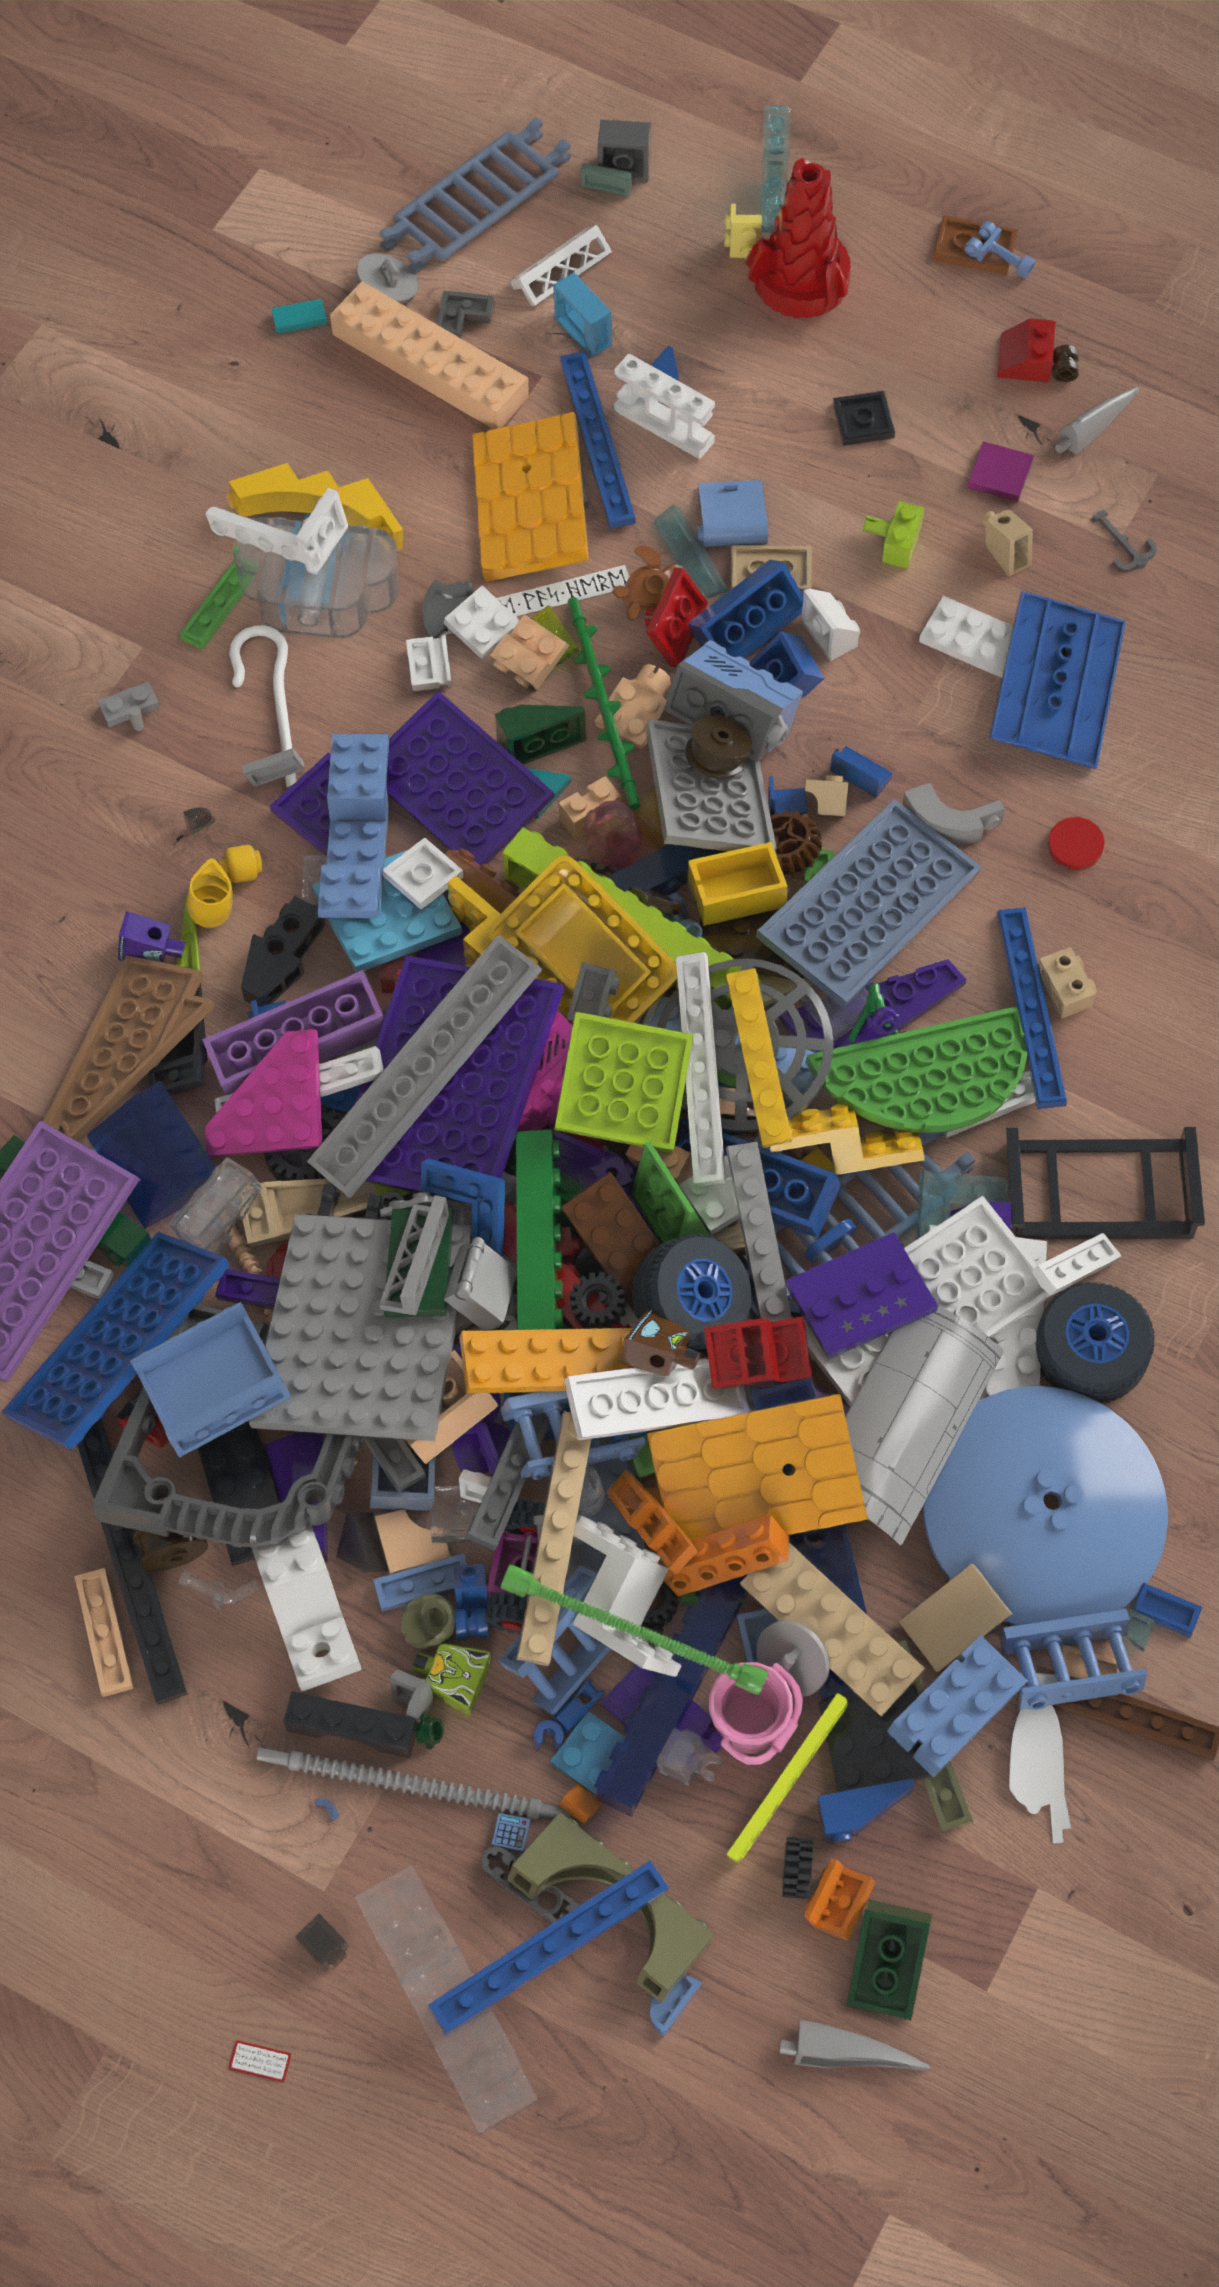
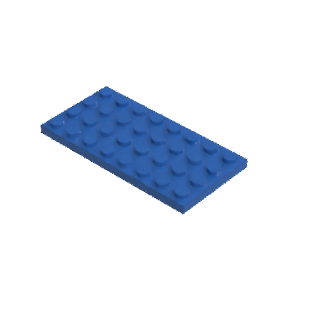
[1,1231,231,1450]

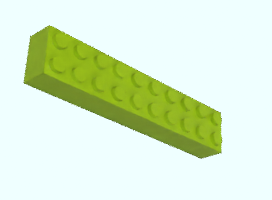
[503,827,761,1011]

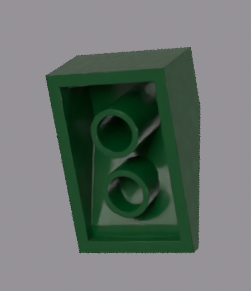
[495,704,586,765]
[846,1899,932,2021]

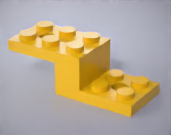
[447,875,500,967]
[770,1104,925,1175]

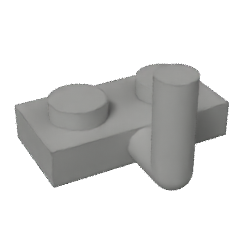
[98,681,160,731]

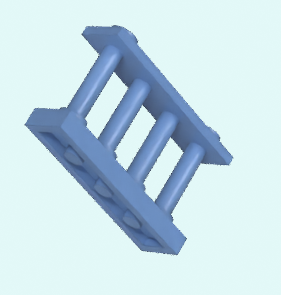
[501,1391,646,1479]
[498,1565,611,1716]
[1001,1609,1148,1710]

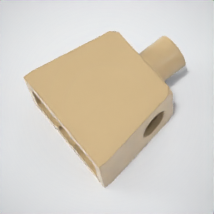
[982,510,1033,577]

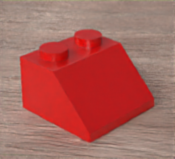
[997,318,1056,382]

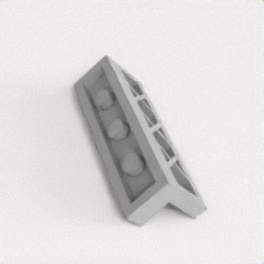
[379,1196,449,1316]

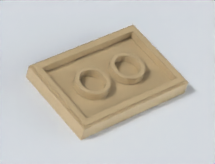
[731,545,812,595]
[899,1564,1013,1673]

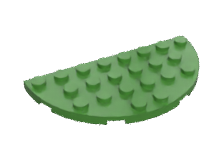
[805,1006,1027,1133]

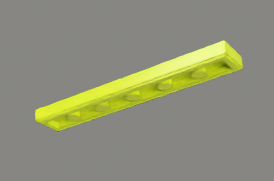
[727,1693,848,1864]

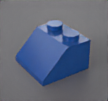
[750,631,824,698]

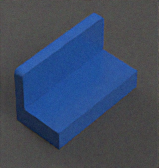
[830,746,892,798]

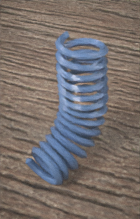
[315,1798,340,1821]

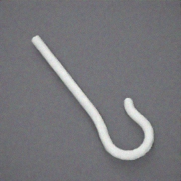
[229,625,296,789]

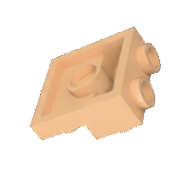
[490,614,569,690]

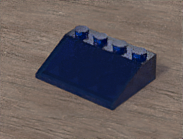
[86,1081,222,1229]

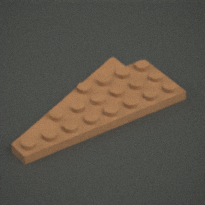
[43,955,215,1142]

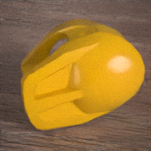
[187,858,233,928]

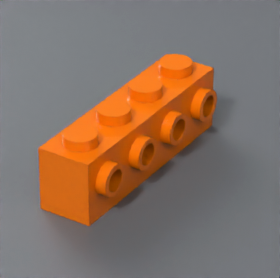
[660,1515,789,1596]

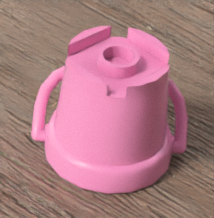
[709,1663,803,1765]

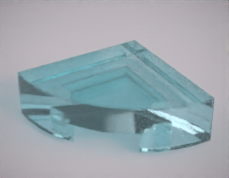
[1126,1608,1156,1651]

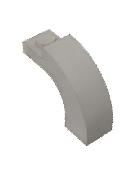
[903,783,1005,845]

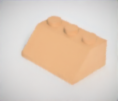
[405,1350,499,1464]

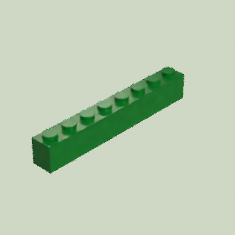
[516,1130,563,1330]

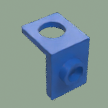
[768,776,808,816]

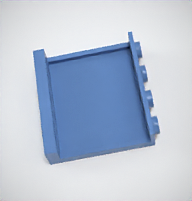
[130,1302,291,1458]

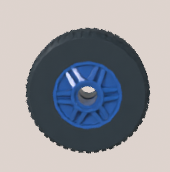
[632,1234,752,1353]
[1035,1282,1155,1403]

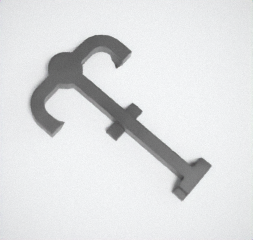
[1090,510,1157,572]

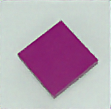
[968,441,1034,502]

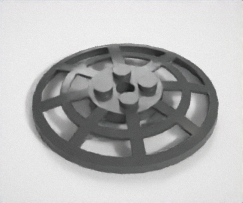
[657,958,833,1132]

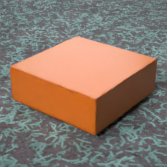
[559,1784,603,1825]

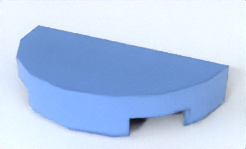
[650,1976,702,2038]

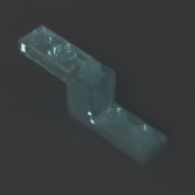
[760,106,790,233]

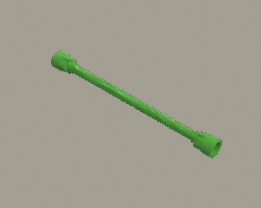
[500,1564,768,1696]

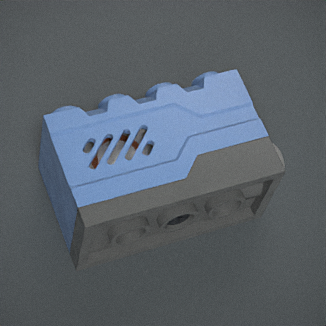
[664,640,803,762]

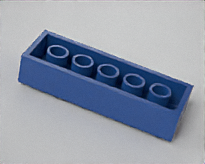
[675,1117,841,1238]

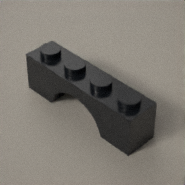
[283,1691,417,1758]

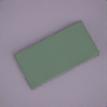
[581,163,632,197]

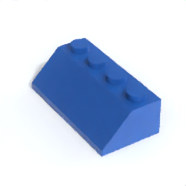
[687,559,803,658]

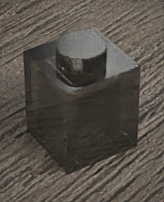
[295,1913,349,1971]

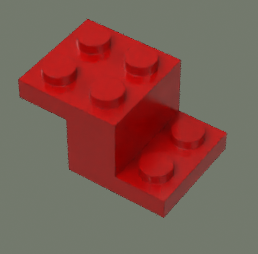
[704,1317,812,1390]

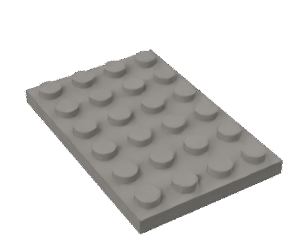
[645,719,777,851]

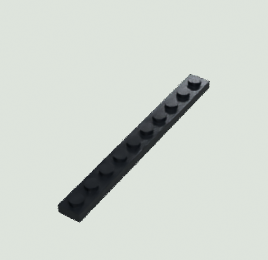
[77,1417,188,1705]

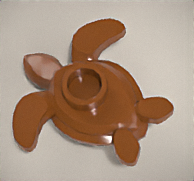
[612,545,682,620]

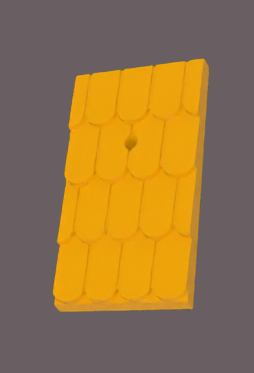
[473,412,589,582]
[646,1394,868,1541]

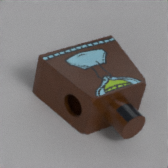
[619,1309,700,1377]

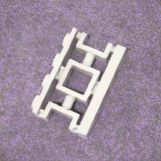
[614,354,715,460]

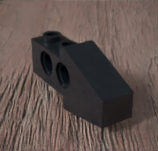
[241,896,326,1007]

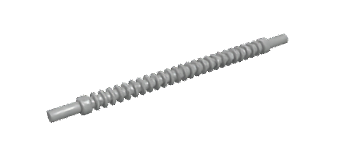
[257,1747,572,1819]

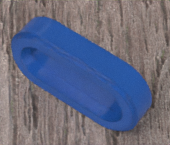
[804,1219,857,1264]

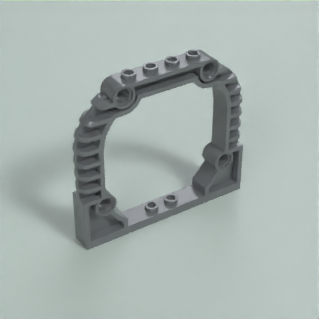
[92,1304,364,1548]

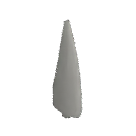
[1055,387,1139,455]
[779,2020,929,2071]

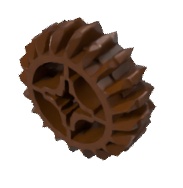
[770,809,823,878]

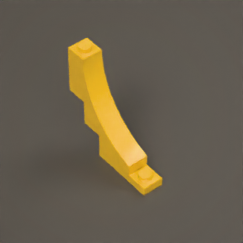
[227,463,403,552]

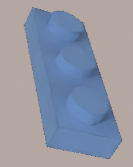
[373,1553,467,1612]

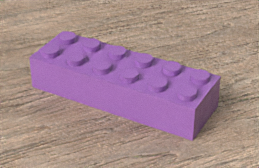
[202,970,384,1095]

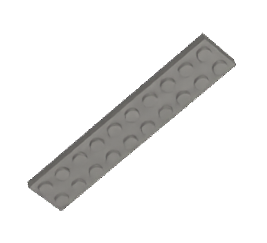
[307,935,542,1198]

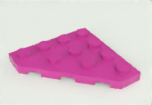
[205,1029,322,1158]

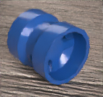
[455,1607,489,1641]

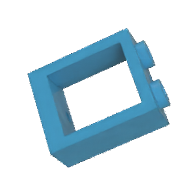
[553,273,612,358]

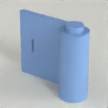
[697,480,768,547]

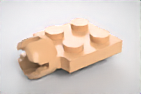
[595,664,671,750]

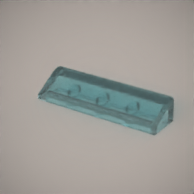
[653,504,729,600]

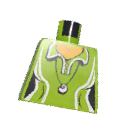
[412,1644,492,1717]

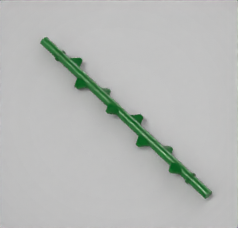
[567,597,641,810]

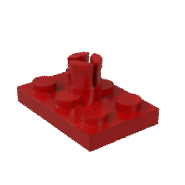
[644,568,708,667]

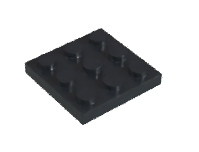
[818,1683,932,1792]

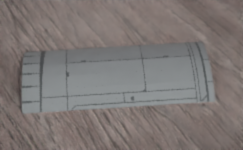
[846,1306,1003,1546]

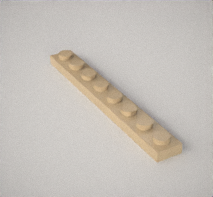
[516,1411,591,1666]

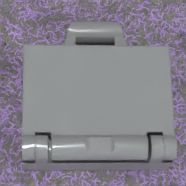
[444,1237,517,1331]

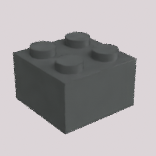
[598,119,651,182]

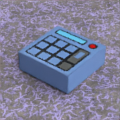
[492,1813,531,1853]

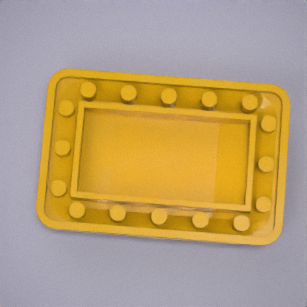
[488,855,678,1025]

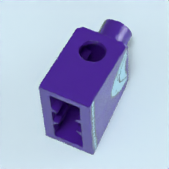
[118,911,186,963]

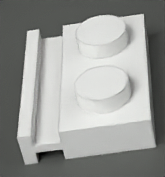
[406,635,452,691]

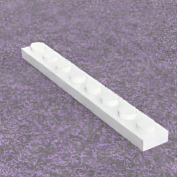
[676,952,726,1187]

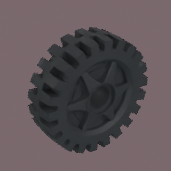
[264,1104,342,1181]

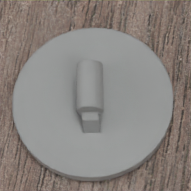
[356,254,418,304]
[756,1620,829,1697]

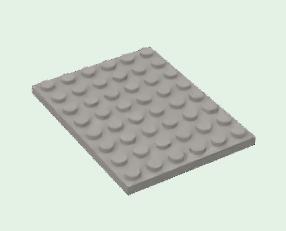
[249,1214,472,1441]

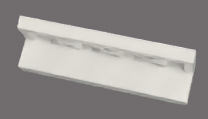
[509,225,612,306]

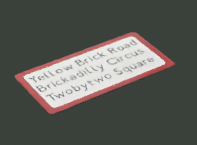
[228,2040,291,2082]

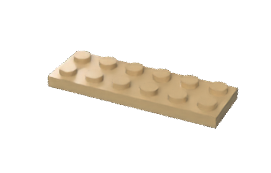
[740,1543,925,1717]

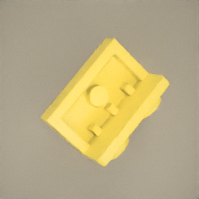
[725,204,762,258]

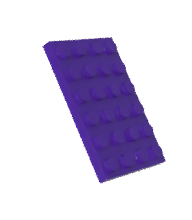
[386,690,555,866]

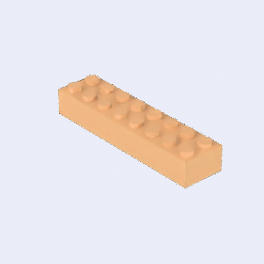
[330,281,529,429]

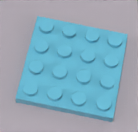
[312,850,462,973]

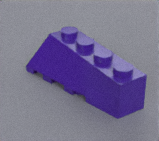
[264,1433,328,1562]

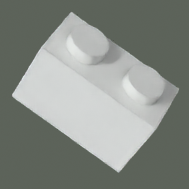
[801,588,860,661]

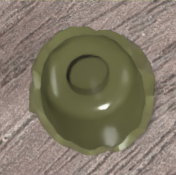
[400,1594,456,1649]

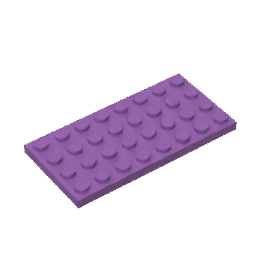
[0,1120,140,1383]

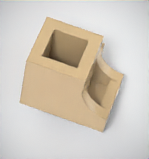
[805,775,848,816]

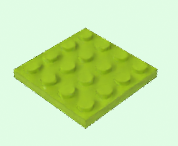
[554,1012,693,1152]

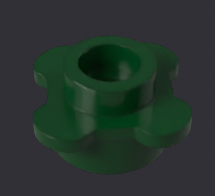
[415,1712,444,1749]

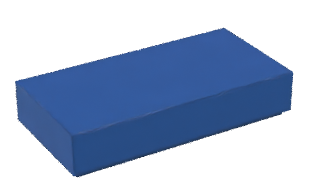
[1131,1583,1202,1638]

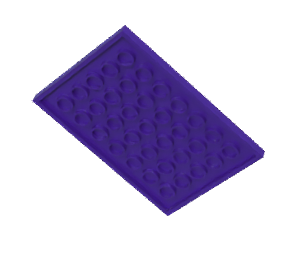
[354,956,564,1205]

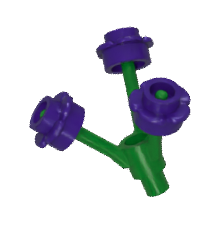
[833,984,907,1049]

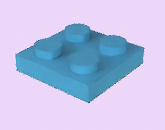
[550,1711,640,1801]

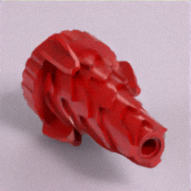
[746,157,851,318]

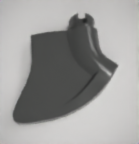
[422,579,474,639]

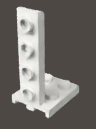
[205,488,348,575]

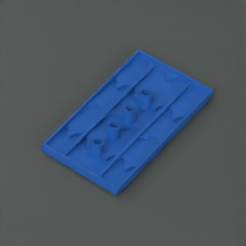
[989,591,1126,769]

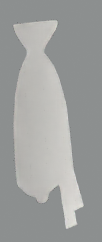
[1009,1672,1071,1844]

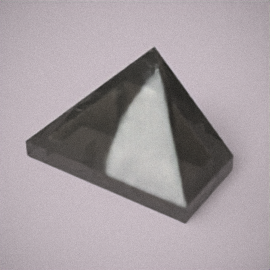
[336,1512,389,1572]

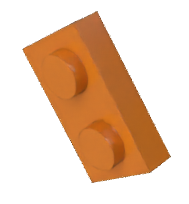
[804,1858,876,1941]

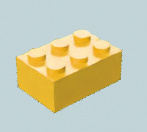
[688,842,787,926]

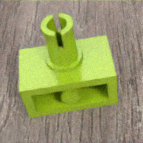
[862,501,925,569]

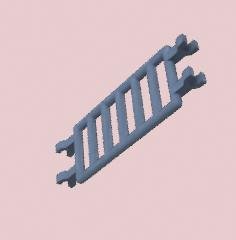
[380,117,571,275]
[743,1132,975,1302]

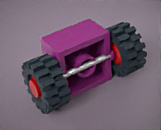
[484,1499,545,1635]

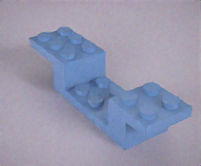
[318,734,389,918]

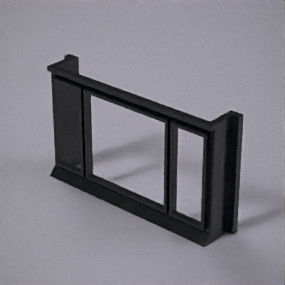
[1006,1127,1205,1239]

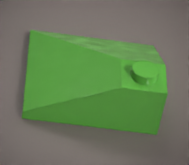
[631,1142,710,1244]

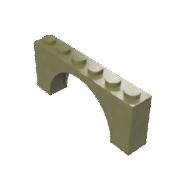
[507,1813,714,2004]

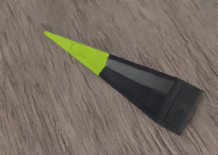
[149,895,208,1099]

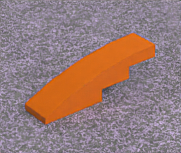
[606,1469,698,1574]

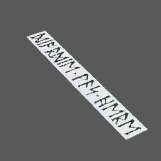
[438,565,629,637]

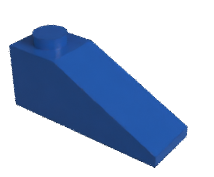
[816,1778,915,1844]

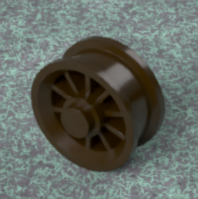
[685,716,752,779]
[133,1530,208,1571]

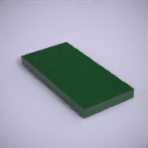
[383,1208,454,1317]

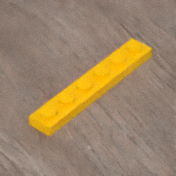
[726,968,792,1148]

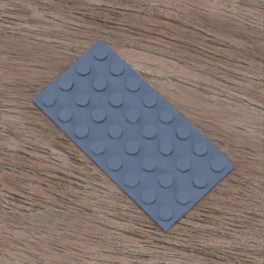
[755,799,982,1008]

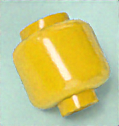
[219,845,262,883]

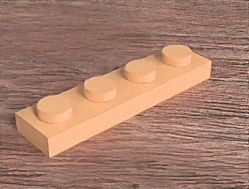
[74,1568,134,1697]

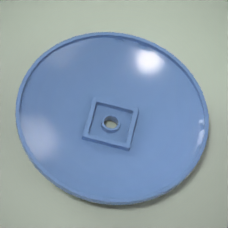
[922,1386,1168,1626]

